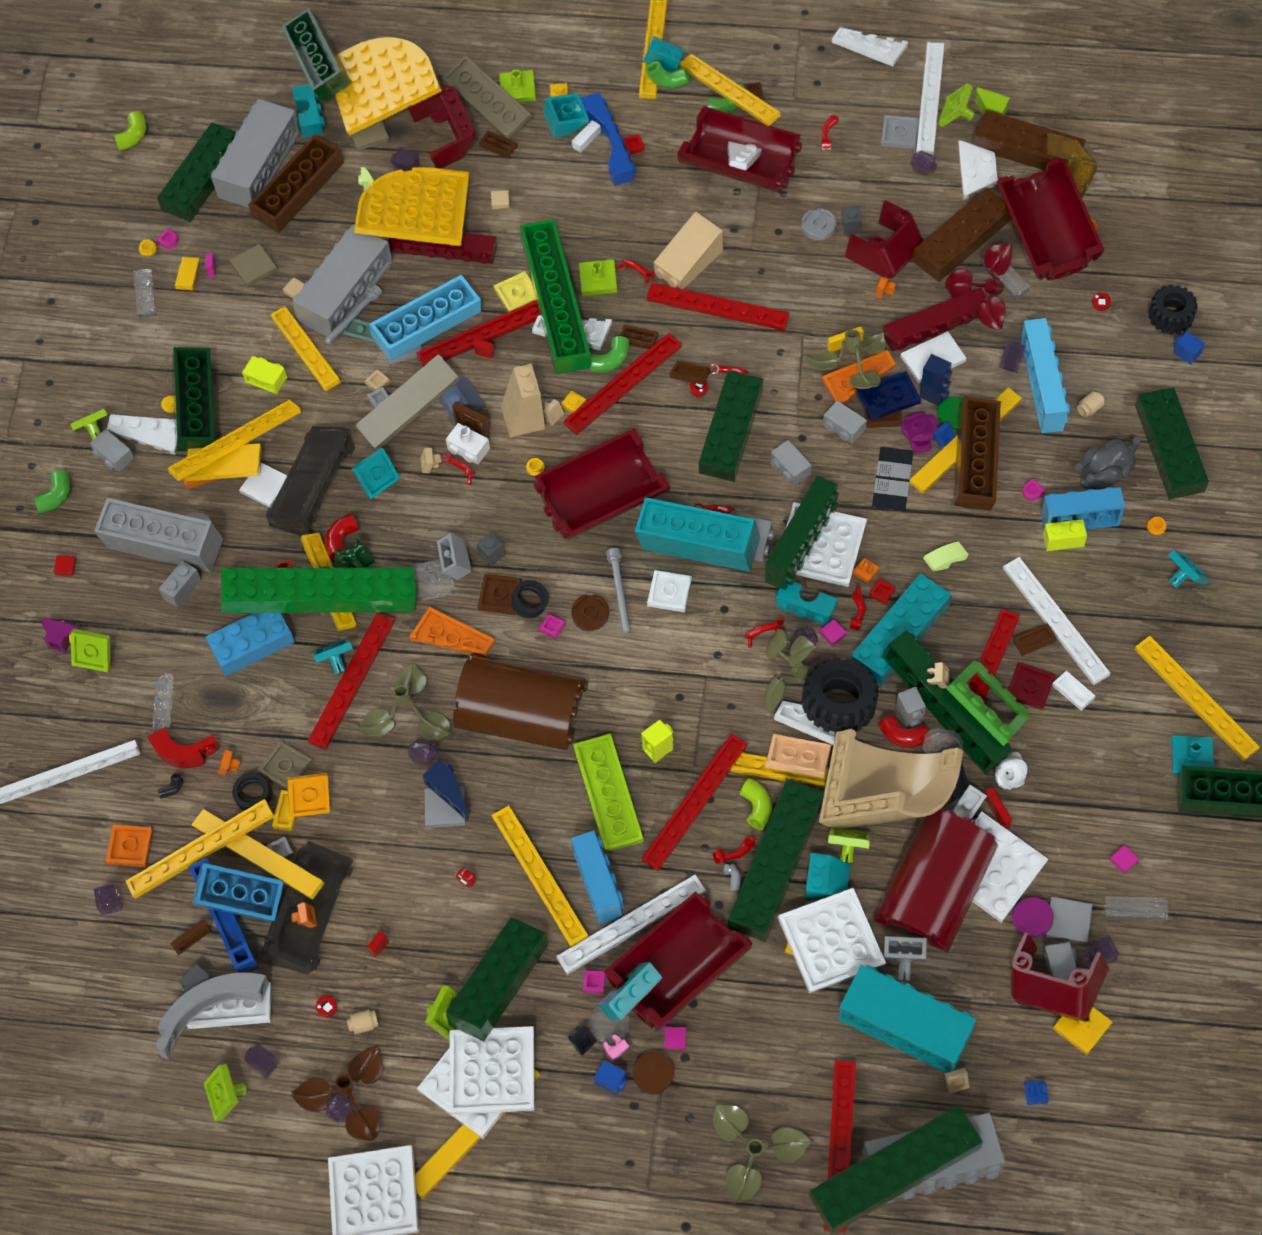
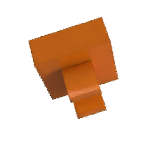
[875,276,896,299]
[853,557,880,584]
[217,750,240,776]
[291,902,317,928]

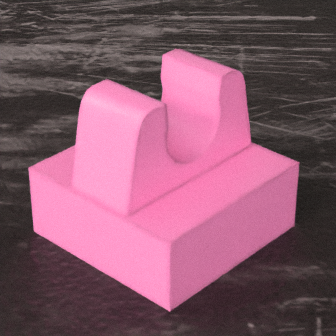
[603,1035,629,1062]

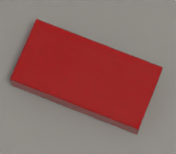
[985,787,1012,829]

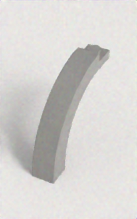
[156,973,269,1059]

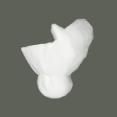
[995,751,1028,790]

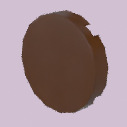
[571,595,609,631]
[633,1052,674,1095]

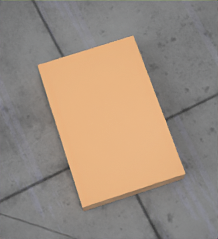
[766,734,831,778]

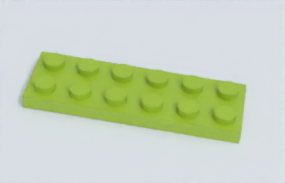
[573,734,644,853]

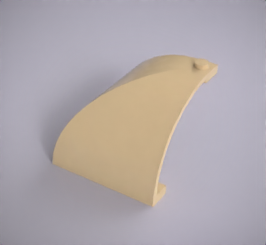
[819,729,963,828]

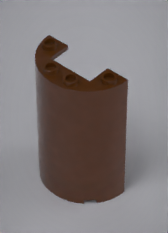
[453,655,588,750]

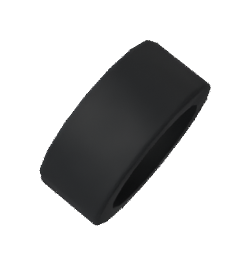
[511,580,549,619]
[232,773,272,811]

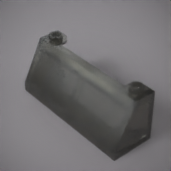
[266,426,355,536]
[257,841,354,975]

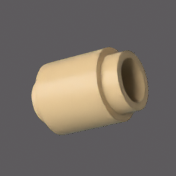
[1076,391,1104,418]
[347,1009,378,1035]

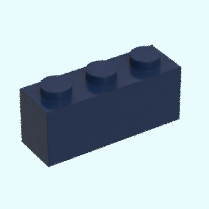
[920,354,953,406]

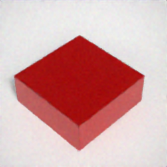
[623,134,644,155]
[474,339,495,359]
[54,555,77,576]
[869,578,896,605]
[367,931,389,958]

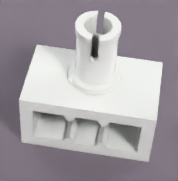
[446,423,490,465]

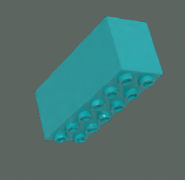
[635,497,761,572]
[838,964,976,1073]

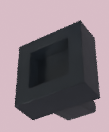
[568,1025,597,1056]

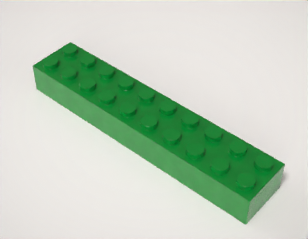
[520,219,591,374]
[221,568,416,613]

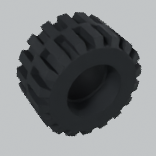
[1148,284,1198,335]

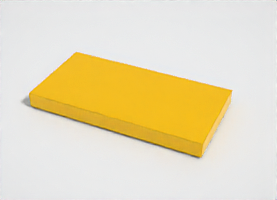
[185,443,262,481]

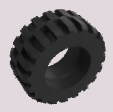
[802,658,879,734]

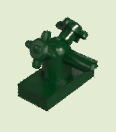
[332,538,375,568]

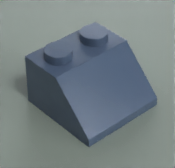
[439,377,486,423]

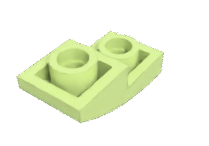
[358,167,373,191]
[923,541,969,572]

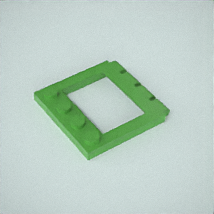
[946,660,1030,746]

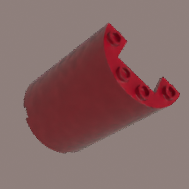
[677,106,802,193]
[997,157,1105,281]
[534,428,670,540]
[873,810,998,953]
[604,891,752,1031]

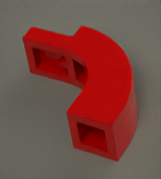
[147,728,220,768]

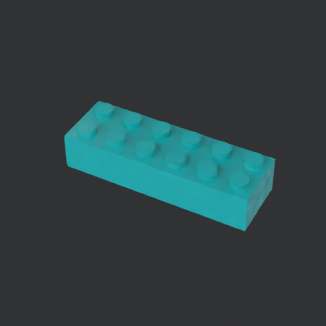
[851,573,952,687]

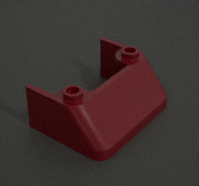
[407,85,476,169]
[845,200,924,279]
[1011,932,1109,1021]

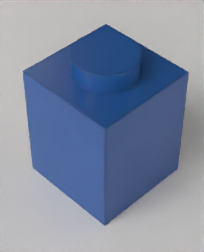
[1173,331,1205,365]
[594,1060,628,1095]

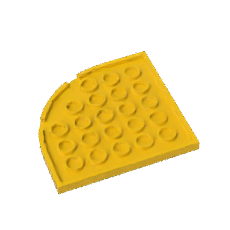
[335,37,441,135]
[354,167,469,246]

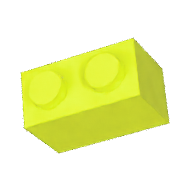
[242,356,287,394]
[1043,519,1087,551]
[641,720,674,763]

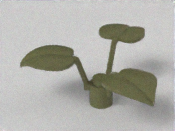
[806,330,886,389]
[764,629,816,714]
[358,663,451,741]
[713,1104,811,1203]

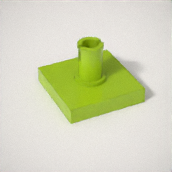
[499,70,536,103]
[938,83,975,127]
[579,259,617,296]
[70,409,107,441]
[71,629,111,672]
[828,827,871,863]
[425,985,458,1041]
[203,1064,246,1121]

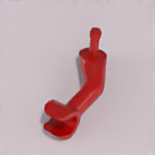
[822,115,839,149]
[615,259,655,283]
[709,363,749,375]
[441,453,475,485]
[693,503,735,515]
[849,586,866,631]
[744,618,785,648]
[712,836,756,864]

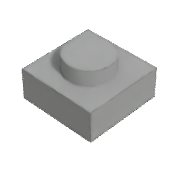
[367,387,389,408]
[267,836,294,859]

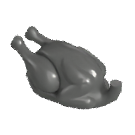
[1074,437,1140,489]

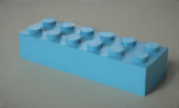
[370,275,481,361]
[1021,318,1070,433]

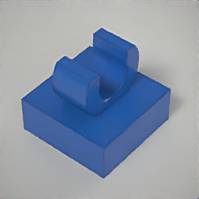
[933,422,956,449]
[1024,1080,1049,1105]

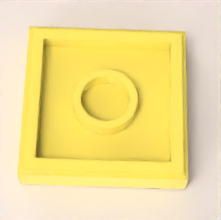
[494,271,536,312]

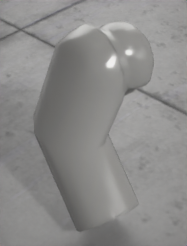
[724,863,741,890]

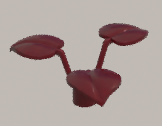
[945,243,1012,330]

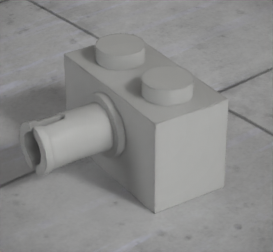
[884,936,927,981]

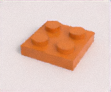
[105,825,153,867]

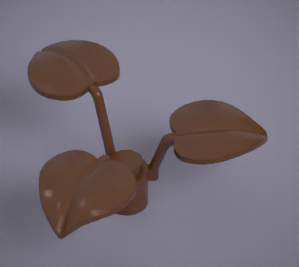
[291,1047,383,1141]

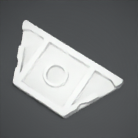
[958,141,998,199]

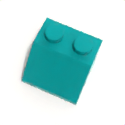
[643,35,684,72]
[543,93,589,138]
[805,853,850,901]

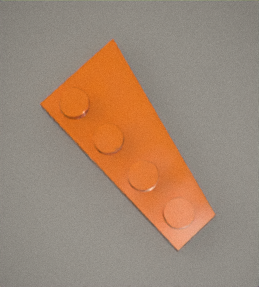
[822,350,896,404]
[409,607,495,657]

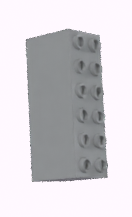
[211,99,300,208]
[292,225,393,336]
[94,498,223,573]
[863,1113,1005,1204]

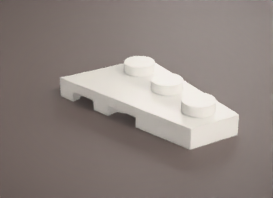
[728,141,761,170]

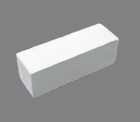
[572,120,601,153]

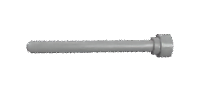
[325,284,382,344]
[606,548,630,633]

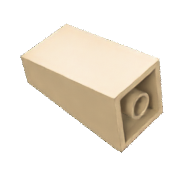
[654,212,723,289]
[501,363,545,438]

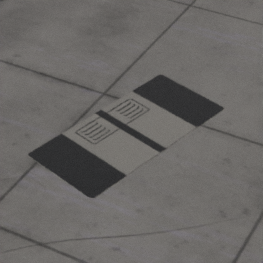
[872,447,913,511]

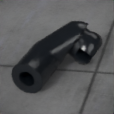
[158,773,183,799]

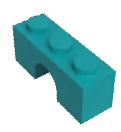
[292,84,325,138]
[775,582,838,625]
[598,962,662,1021]

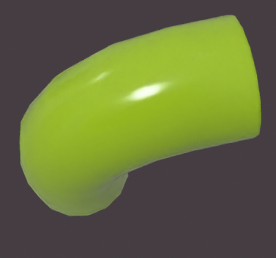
[114,111,146,151]
[740,778,773,831]

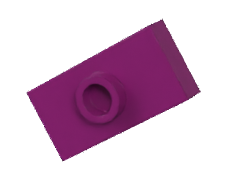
[41,617,80,653]

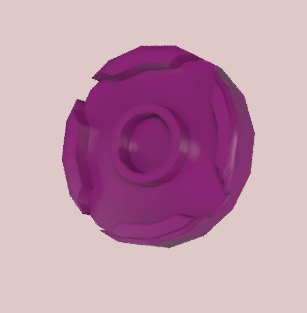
[901,412,939,442]
[1012,897,1054,938]

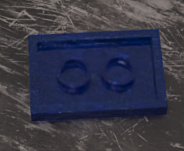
[855,371,921,421]

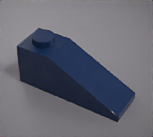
[422,760,469,821]

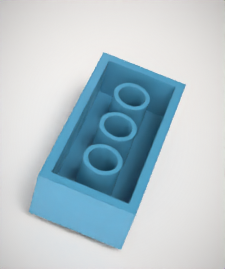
[1041,487,1125,529]
[205,613,295,677]
[571,831,624,924]
[192,863,284,922]

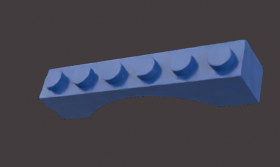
[580,92,636,186]
[189,858,259,973]

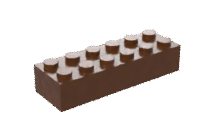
[973,110,1086,176]
[248,135,344,233]
[913,187,1012,282]
[954,396,1001,511]

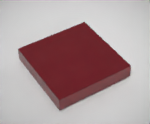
[1008,662,1056,710]

